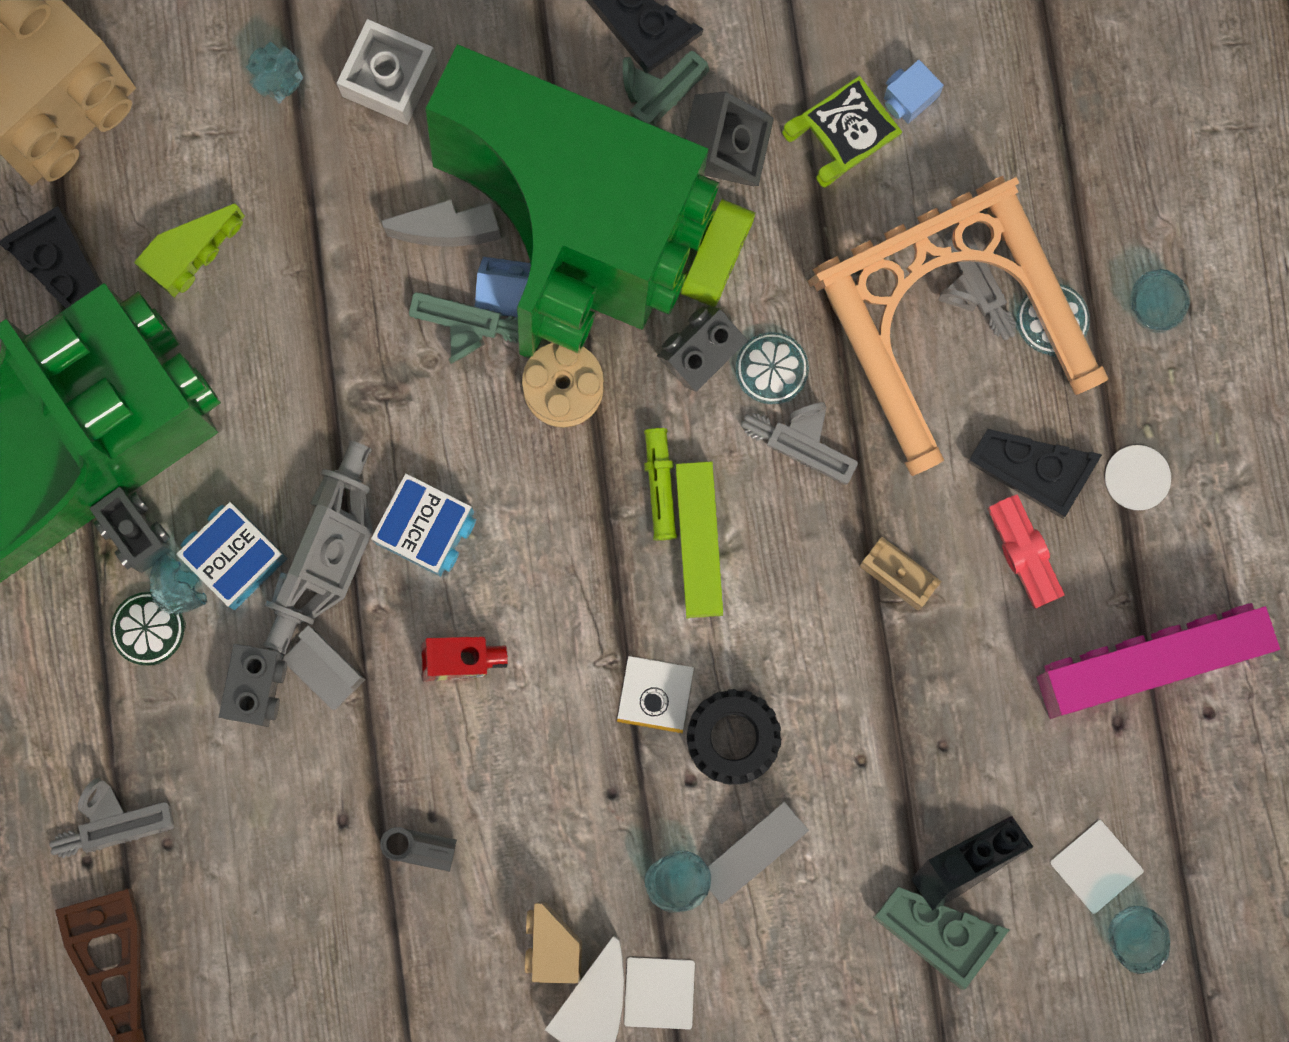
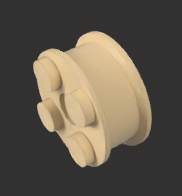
[522,343,604,428]

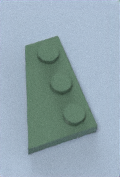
[873,887,1010,990]

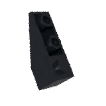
[911,816,1034,910]

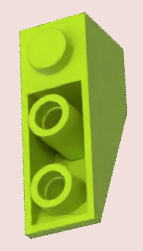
[134,203,245,298]

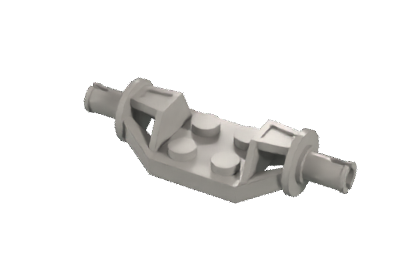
[263,440,373,655]

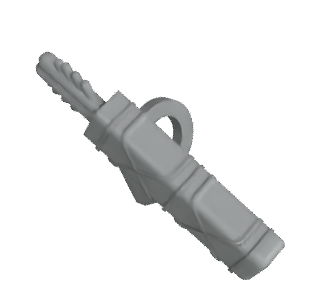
[938,227,1017,340]
[741,402,858,485]
[49,778,174,858]

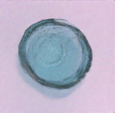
[1130,269,1190,333]
[149,552,207,615]
[644,850,711,914]
[1107,906,1170,974]

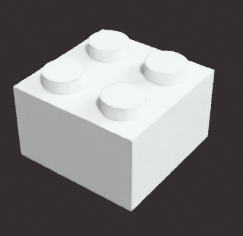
[337,19,437,125]

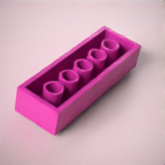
[1036,603,1281,719]

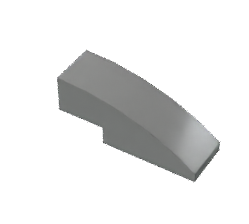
[381,200,501,247]
[697,802,809,904]

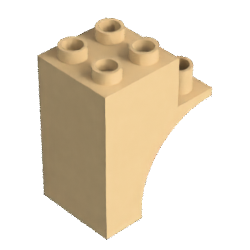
[0,0,136,186]

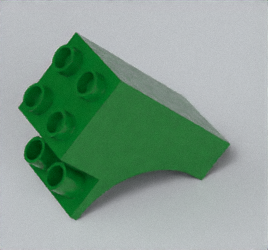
[425,44,720,359]
[0,283,221,583]

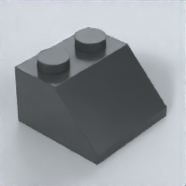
[685,91,774,187]

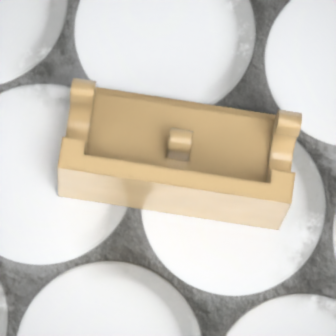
[859,537,941,611]

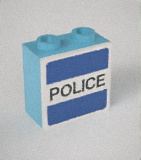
[371,473,476,577]
[176,502,288,610]

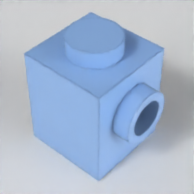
[884,59,944,124]

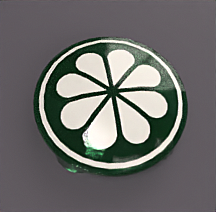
[110,592,186,666]

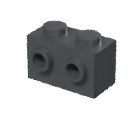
[657,305,748,392]
[90,487,172,573]
[218,644,287,727]

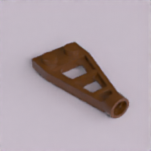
[55,889,145,1042]

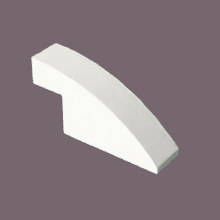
[545,935,624,1042]

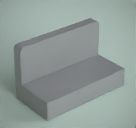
[283,625,366,710]

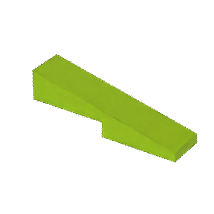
[676,461,723,618]

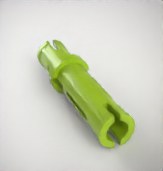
[644,428,677,541]

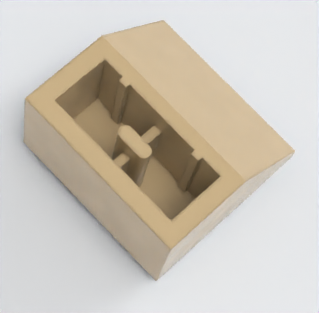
[525,902,582,983]

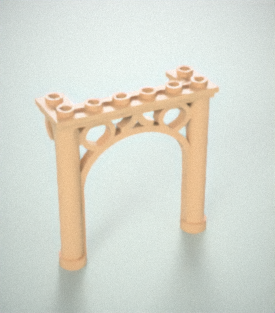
[807,176,1109,476]

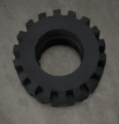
[687,689,782,785]

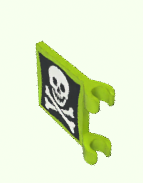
[782,76,902,188]

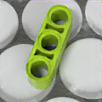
[681,199,756,307]

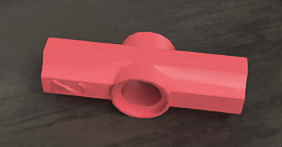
[987,494,1065,609]

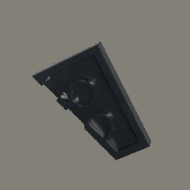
[586,0,704,74]
[0,206,102,308]
[968,429,1102,519]

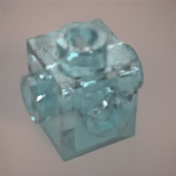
[246,41,303,104]

